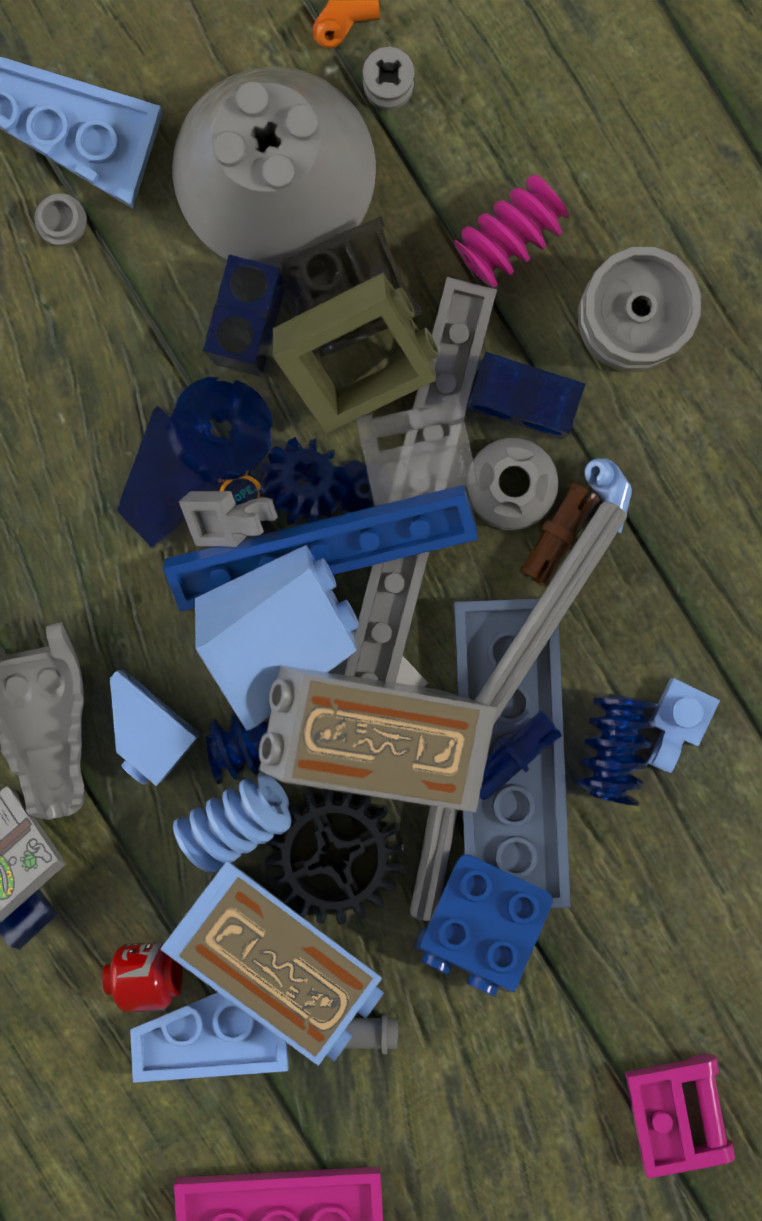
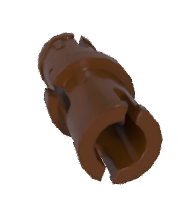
[519,483,600,588]

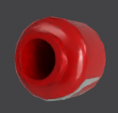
[102,942,183,1013]

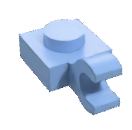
[647,678,720,773]

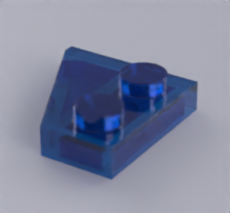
[116,406,228,549]

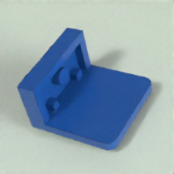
[412,855,553,997]

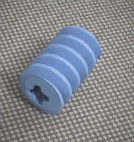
[173,770,292,872]

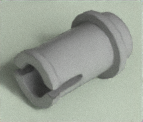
[344,1013,398,1055]

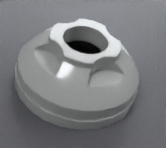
[465,438,559,531]

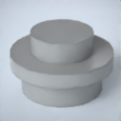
[34,193,87,246]

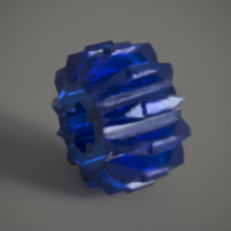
[258,437,346,526]

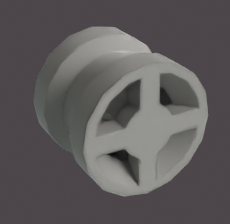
[363,46,415,111]

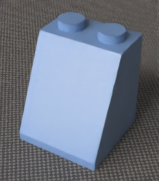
[195,545,359,730]

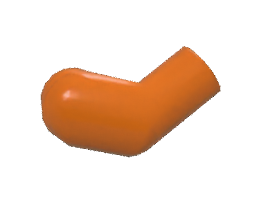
[313,0,380,49]

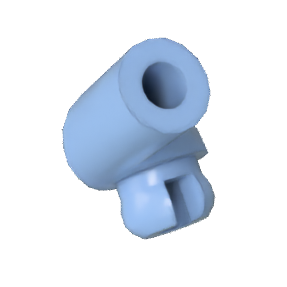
[584,458,632,534]

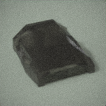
[280,217,422,358]

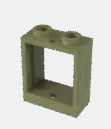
[273,272,439,433]

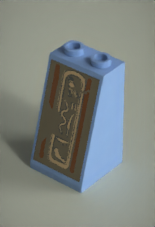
[161,861,384,1066]

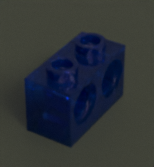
[466,351,585,440]

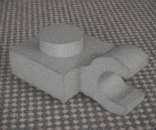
[179,491,278,547]

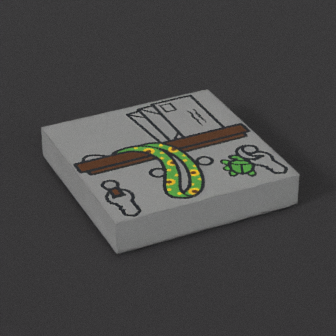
[0,785,66,923]

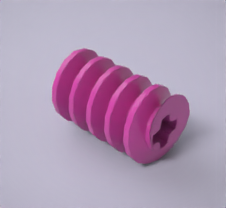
[454,175,569,289]

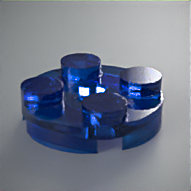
[166,377,273,484]

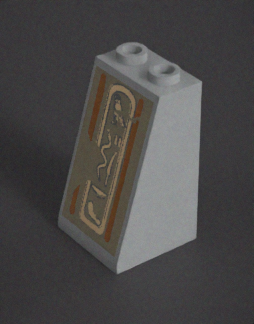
[259,666,497,812]

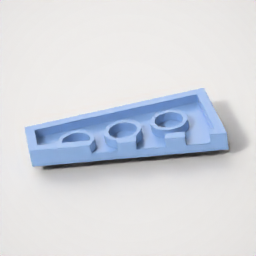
[0,57,163,209]

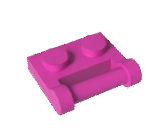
[625,1054,735,1179]

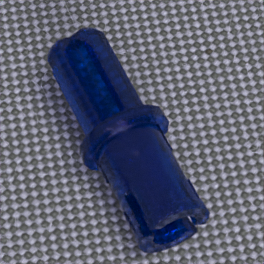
[479,711,562,800]

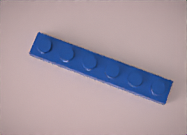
[163,485,478,612]

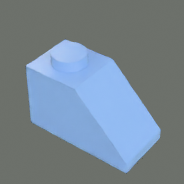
[110,669,202,786]

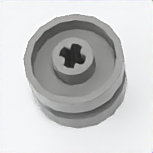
[578,247,701,372]

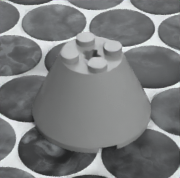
[172,66,376,272]

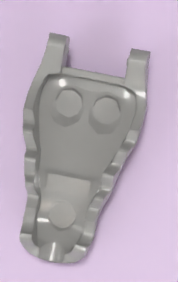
[0,622,84,820]

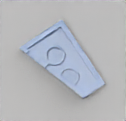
[130,992,289,1083]

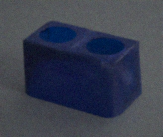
[203,254,285,377]

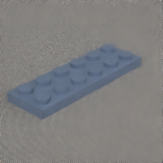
[454,598,571,908]

